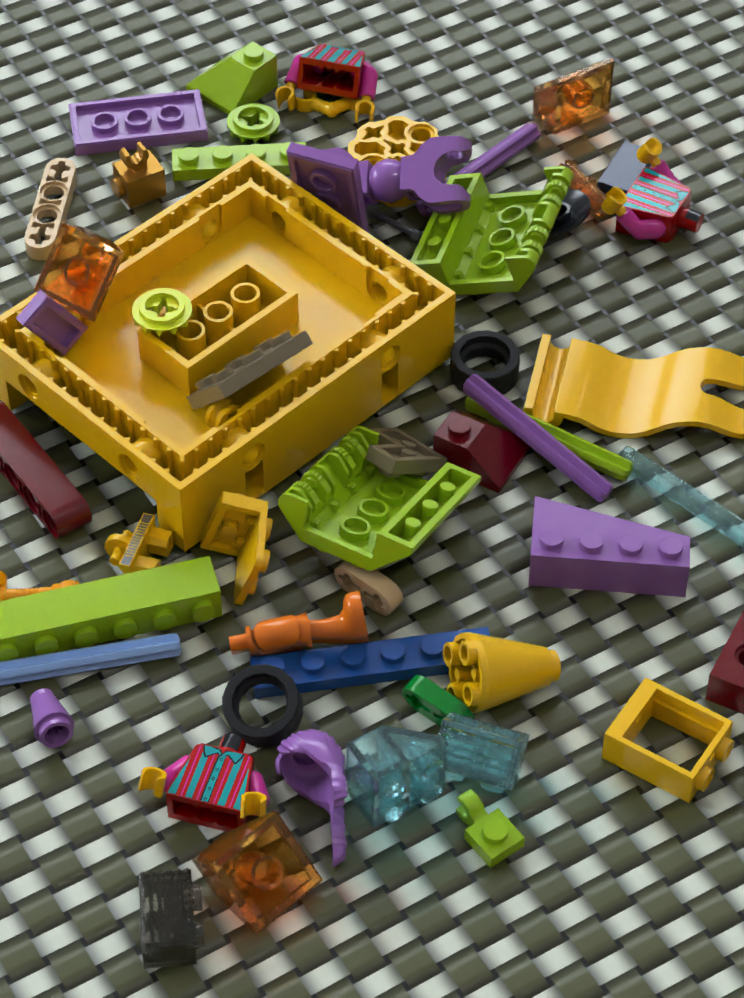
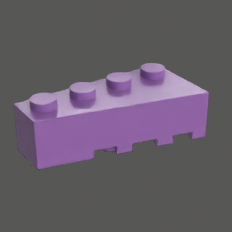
[528,496,690,597]

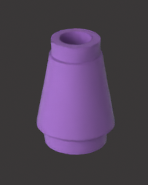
[30,688,74,748]

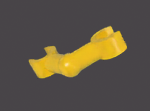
[296,89,360,118]

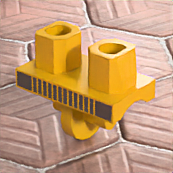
[104,513,174,574]

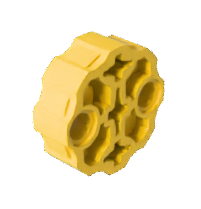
[348,116,446,207]

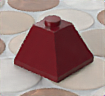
[433,411,532,493]

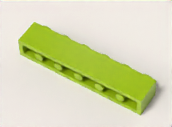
[0,556,223,661]

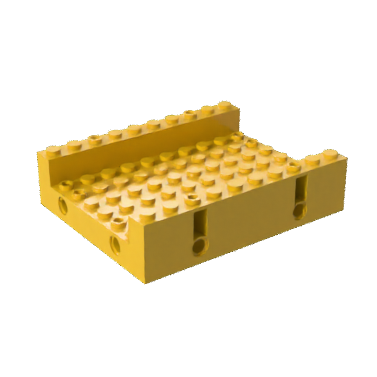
[0,153,456,552]

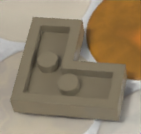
[366,427,447,478]

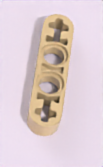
[24,158,77,261]

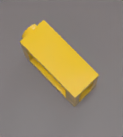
[601,677,735,803]

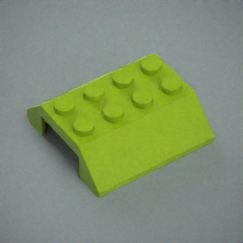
[410,166,574,295]
[278,426,481,571]

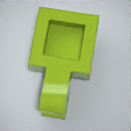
[456,789,525,868]

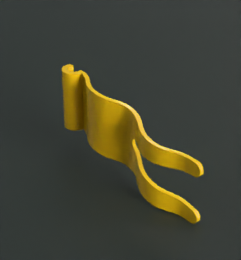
[523,334,744,439]

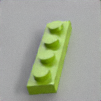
[172,142,306,181]

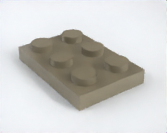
[186,330,313,410]

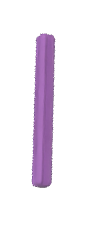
[416,123,541,216]
[463,374,613,502]

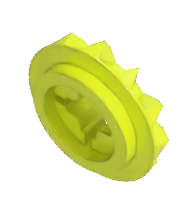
[132,288,193,337]

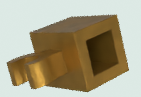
[110,142,166,209]

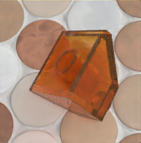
[533,58,614,135]
[34,222,124,322]
[192,811,323,935]

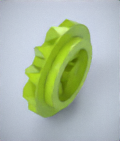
[227,103,280,144]

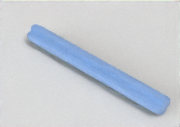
[0,633,181,686]

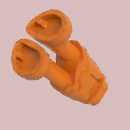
[228,591,369,657]

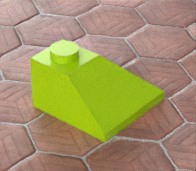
[186,41,278,115]

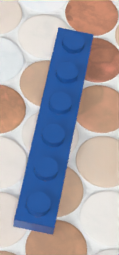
[250,627,490,699]

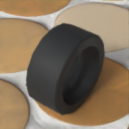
[450,330,520,395]
[222,664,303,747]

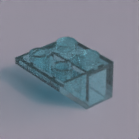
[346,725,447,828]

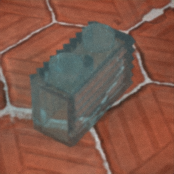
[431,712,530,793]

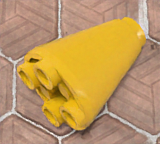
[443,632,561,714]

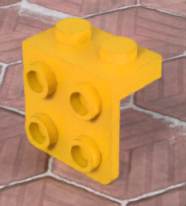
[200,491,273,606]

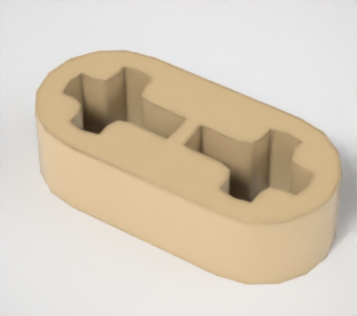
[334,560,403,616]

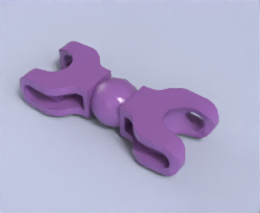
[322,136,472,214]

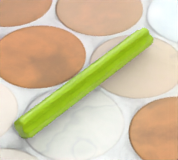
[465,396,633,481]

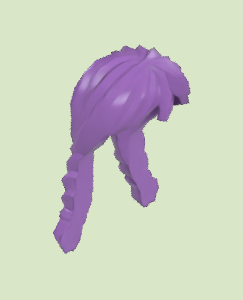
[275,729,348,868]

